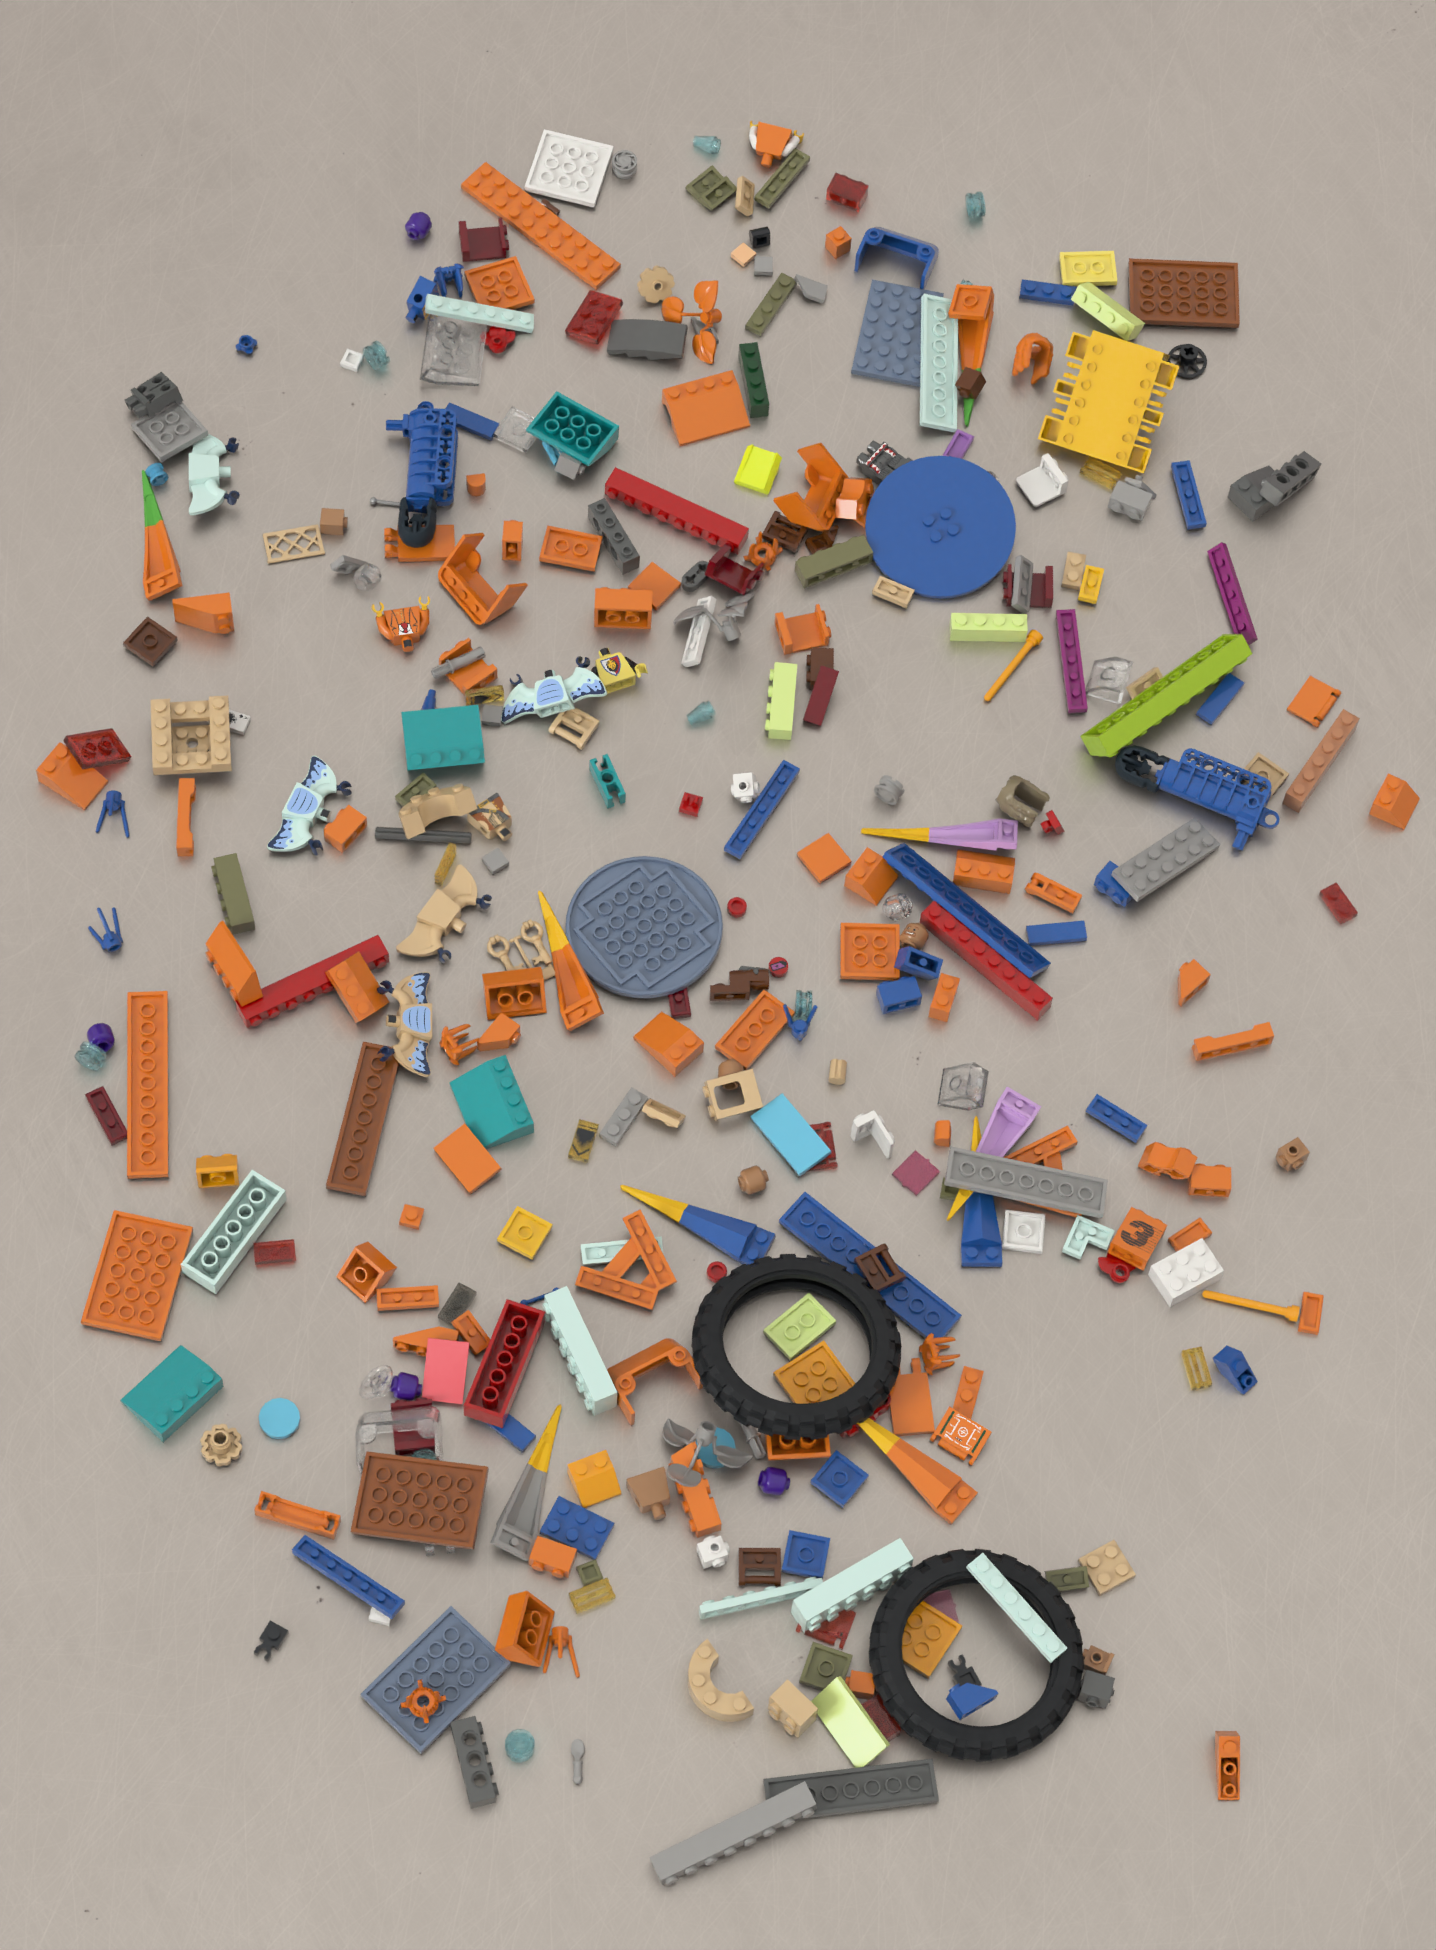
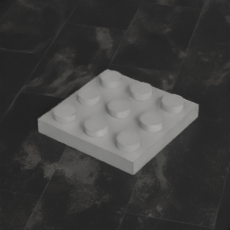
[131,402,209,462]

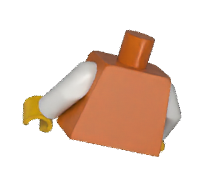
[749,121,804,168]

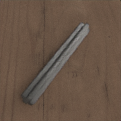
[375,827,472,844]

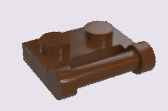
[762,511,809,553]
[854,1243,906,1292]
[738,1548,781,1586]

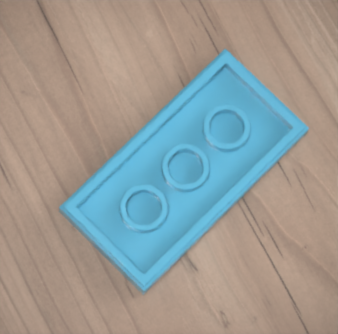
[751,1093,831,1176]

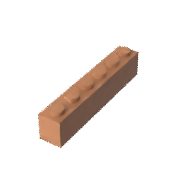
[1282,709,1360,813]

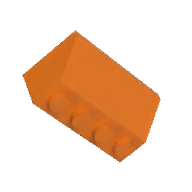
[205,921,263,1006]

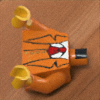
[371,596,430,652]

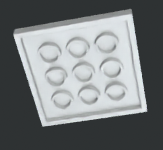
[524,129,614,208]

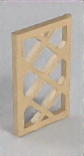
[263,524,325,564]

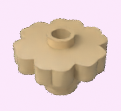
[637,265,675,303]
[200,1424,243,1466]

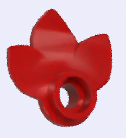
[479,326,516,353]
[1098,1253,1136,1283]

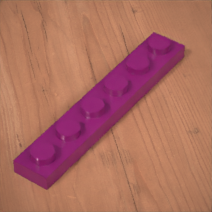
[1207,542,1258,646]
[1056,609,1088,713]

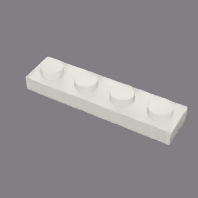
[681,596,717,667]

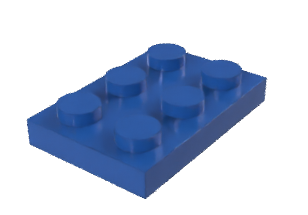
[540,1496,615,1560]

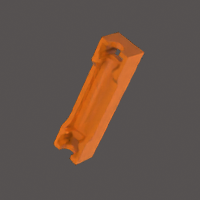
[176,778,196,856]
[1192,1022,1274,1061]
[254,1491,341,1540]

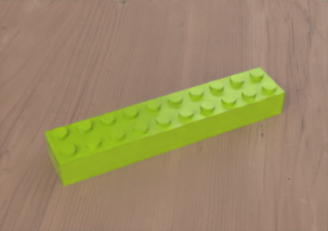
[1080,634,1253,757]

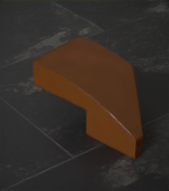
[805,525,839,554]

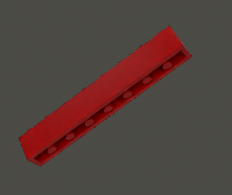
[605,467,749,555]
[920,900,1053,1021]
[235,935,389,1028]

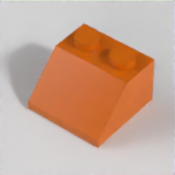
[1369,773,1420,830]
[844,847,898,906]
[336,1241,397,1303]

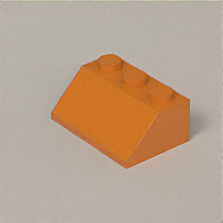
[953,849,1015,894]
[325,952,389,1023]
[482,967,547,1020]
[765,1434,831,1461]
[495,1591,555,1667]

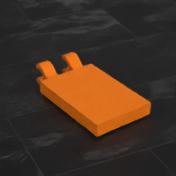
[384,525,455,562]
[889,1358,935,1437]

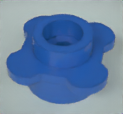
[236,335,257,354]

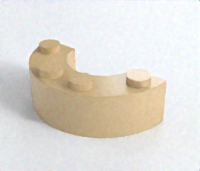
[399,784,478,839]
[688,1639,754,1722]

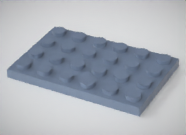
[851,279,944,387]
[360,1606,511,1754]

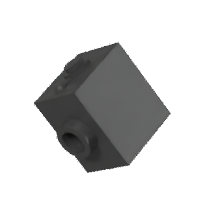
[1077,1670,1115,1709]

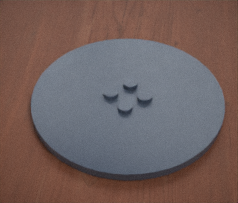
[566,856,723,998]

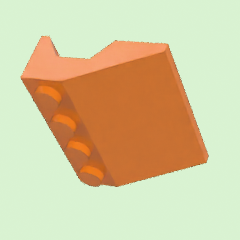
[662,370,750,446]

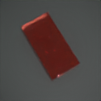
[1319,882,1358,924]
[253,1239,296,1265]

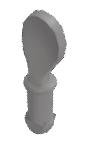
[571,1739,585,1784]

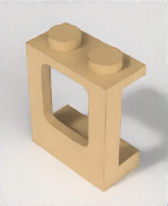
[702,1068,763,1121]

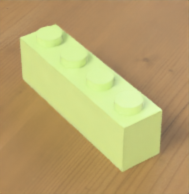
[1071,282,1145,341]
[949,613,1028,642]
[765,662,797,740]

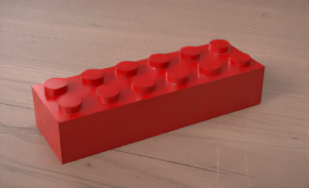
[463,1299,545,1428]

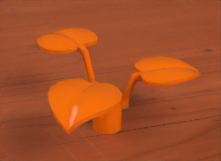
[661,280,722,364]

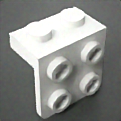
[1016,453,1068,507]
[850,1110,895,1159]

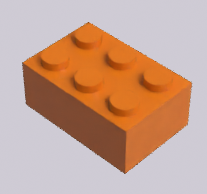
[594,587,653,629]

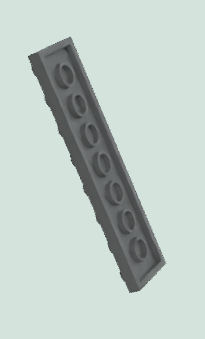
[763,1759,939,1820]

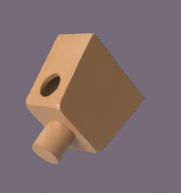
[626,1467,670,1520]

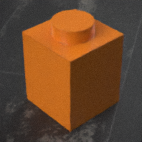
[825,226,852,259]
[845,1670,875,1700]

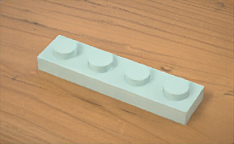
[581,1236,664,1266]

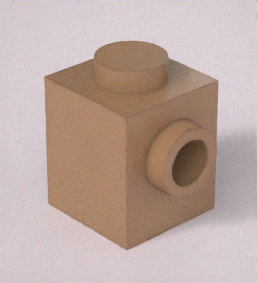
[1276,1137,1310,1172]

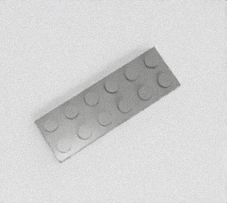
[1111,818,1220,902]

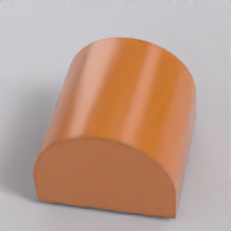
[466,473,486,497]
[934,1120,951,1147]

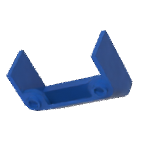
[854,227,939,289]

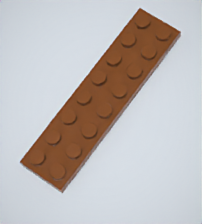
[326,1041,399,1196]

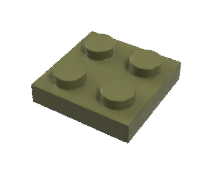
[799,1642,853,1690]

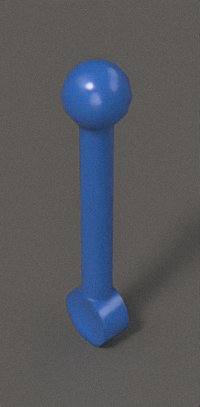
[520,1287,559,1305]

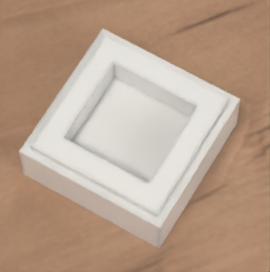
[340,349,364,372]

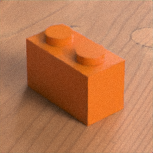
[502,520,523,561]
[324,805,367,853]
[928,973,960,1022]
[1189,1163,1231,1197]
[529,1536,577,1578]

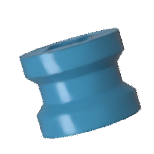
[145,463,169,486]

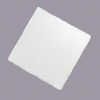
[1002,1210,1046,1254]

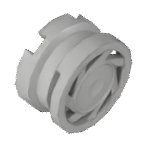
[612,150,637,179]
[874,775,905,805]

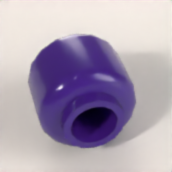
[405,212,432,239]
[87,1023,115,1053]
[390,1372,422,1401]
[758,1467,790,1496]

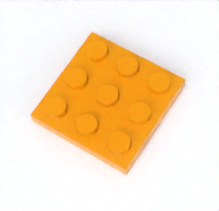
[773,1340,856,1404]
[902,1601,962,1679]

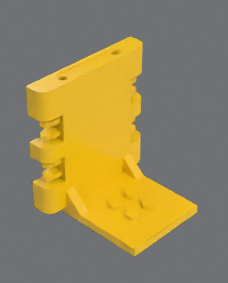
[1038,330,1180,473]

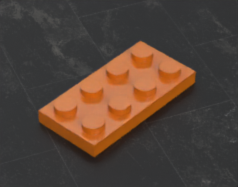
[715,990,795,1070]

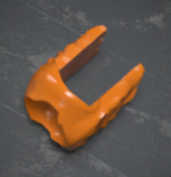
[1012,333,1053,384]

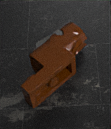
[710,966,769,1001]

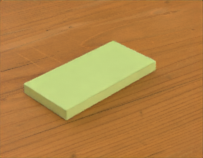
[811,1676,890,1768]

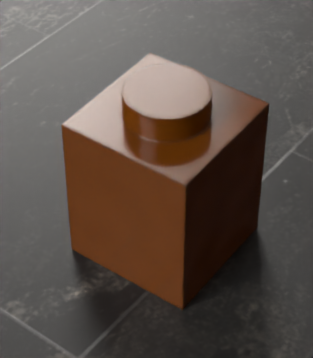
[955,367,986,400]

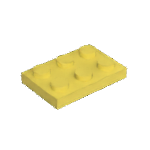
[1059,251,1117,286]

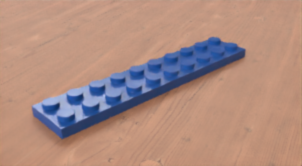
[882,843,1051,978]
[779,1192,962,1345]

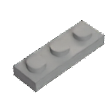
[1011,555,1033,614]
[599,1087,648,1146]

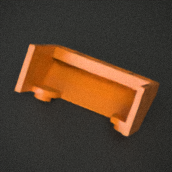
[773,443,849,531]
[438,533,528,625]
[607,1338,703,1426]

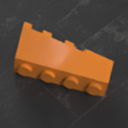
[668,1442,722,1538]

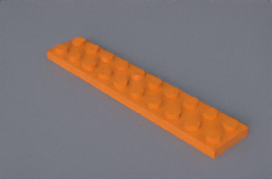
[461,162,621,290]
[127,991,168,1179]

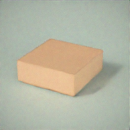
[730,242,756,267]

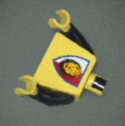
[591,648,648,694]

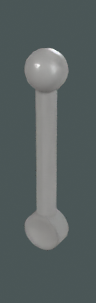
[370,497,400,506]

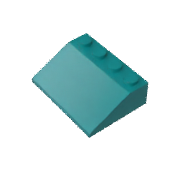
[526,391,619,466]
[401,705,485,770]
[449,1055,534,1149]
[120,1345,224,1443]

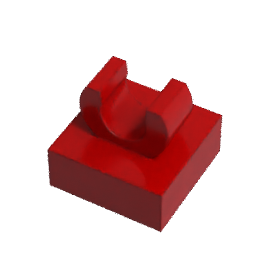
[679,792,703,817]
[1040,810,1065,835]

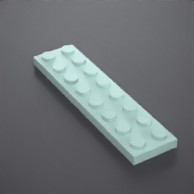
[920,294,958,432]

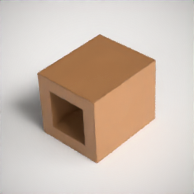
[320,508,348,535]

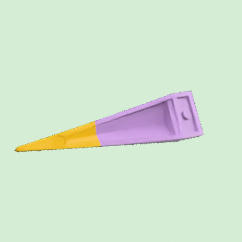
[861,819,1018,851]
[947,1087,1041,1221]

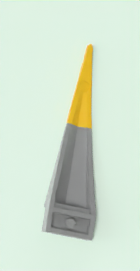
[490,1404,562,1561]

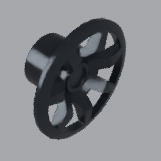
[1167,344,1207,378]

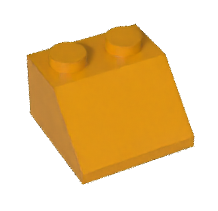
[196,1154,239,1188]
[567,1450,622,1508]

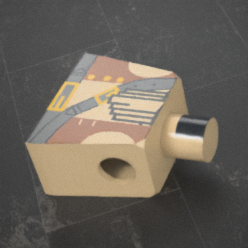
[467,793,512,841]

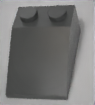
[1228,465,1275,522]

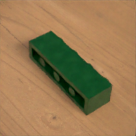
[738,342,769,418]

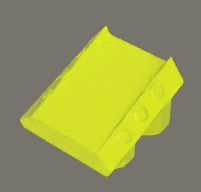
[734,444,782,495]

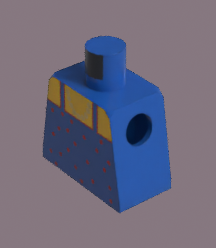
[405,276,439,323]

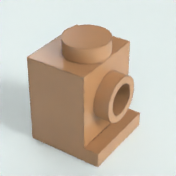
[1083,1645,1115,1675]

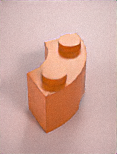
[835,477,874,519]
[1138,1142,1198,1179]

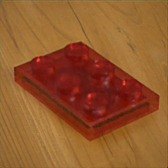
[565,290,623,345]
[63,728,132,769]

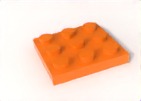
[464,256,535,310]
[840,923,900,981]

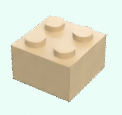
[768,1679,818,1738]

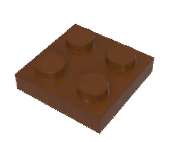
[123,616,178,667]

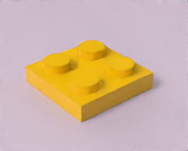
[497,1206,553,1260]

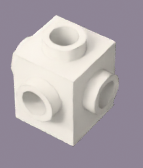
[731,772,760,803]
[697,1536,730,1569]

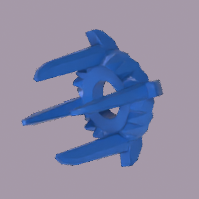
[433,263,464,298]

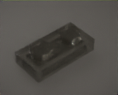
[438,1282,477,1327]

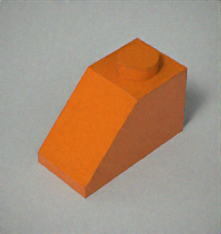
[1178,959,1211,1007]
[477,1012,521,1052]

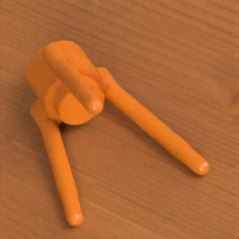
[543,1626,580,1678]

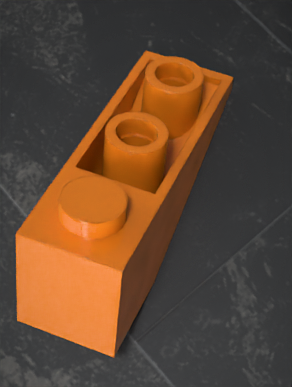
[393,1326,459,1357]
[1215,1731,1240,1800]

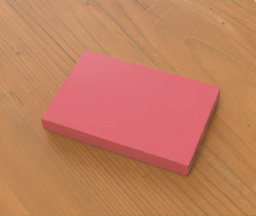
[422,1338,470,1404]

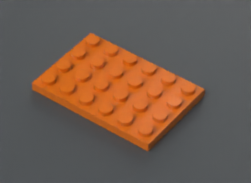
[81,1210,193,1341]

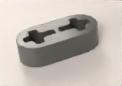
[681,561,709,592]

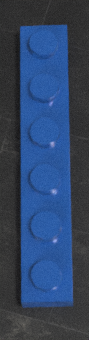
[724,760,800,860]
[292,1535,405,1619]

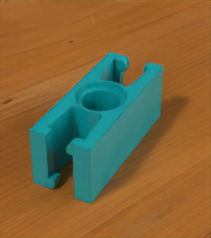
[589,754,626,809]

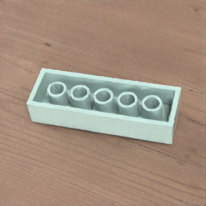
[181,1170,287,1294]
[542,1286,617,1416]
[791,1538,914,1633]

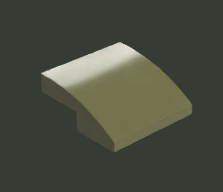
[685,165,737,211]

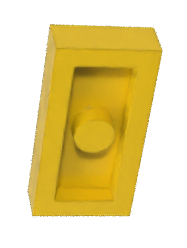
[1078,565,1104,604]

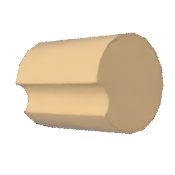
[828,1059,847,1085]

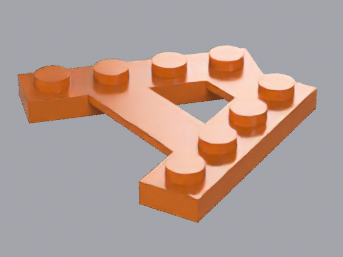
[1003,1125,1082,1217]
[575,1209,677,1311]

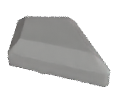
[1124,475,1157,499]

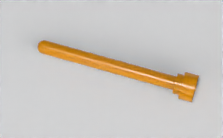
[984,629,1043,701]
[1202,1290,1300,1322]

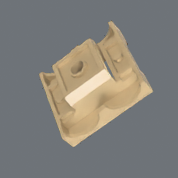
[150,695,232,775]

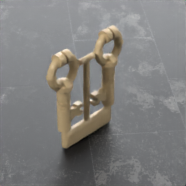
[487,919,555,981]

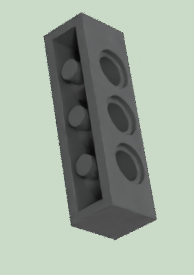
[1259,451,1322,507]
[588,498,640,575]
[450,1716,499,1809]

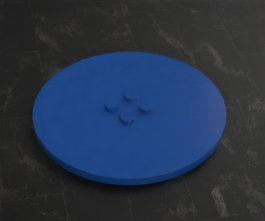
[865,456,1016,599]

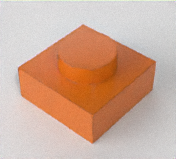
[399,1204,424,1230]

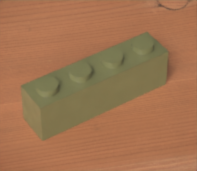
[795,535,873,588]
[211,853,255,935]

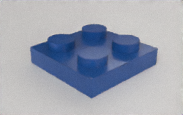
[810,1450,869,1508]
[781,1530,830,1580]

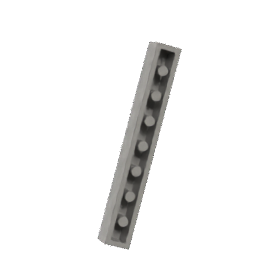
[650,1781,817,1885]

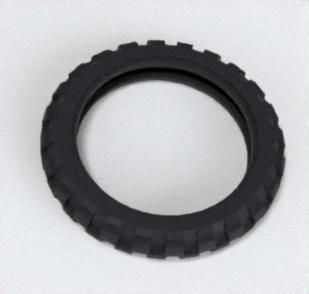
[691,1254,902,1440]
[869,1549,1084,1762]

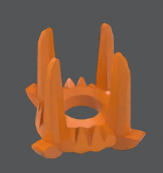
[743,531,783,571]
[439,1024,479,1065]
[919,1333,960,1375]
[400,1679,446,1724]

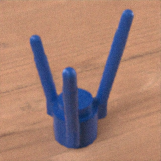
[96,790,130,837]
[88,907,123,952]
[783,1004,817,1041]

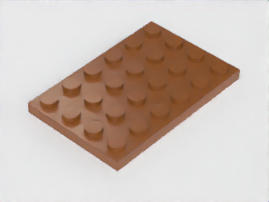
[1128,258,1240,328]
[351,1451,489,1550]

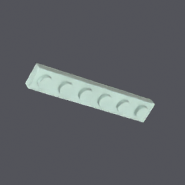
[425,294,534,333]
[966,1553,1067,1663]
[699,1577,823,1620]

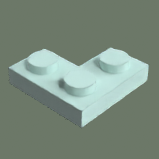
[1062,1215,1115,1260]

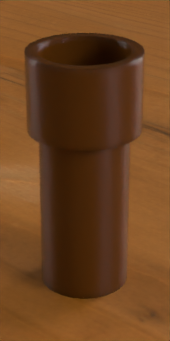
[541,199,560,216]

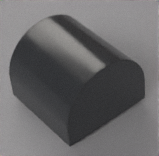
[749,226,770,248]

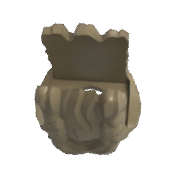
[995,775,1050,828]

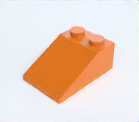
[172,592,234,634]
[36,742,108,810]
[633,1011,704,1077]

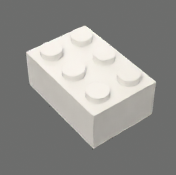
[1148,1238,1224,1307]

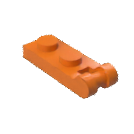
[1025,872,1082,914]

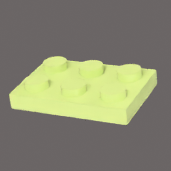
[763,1293,836,1361]

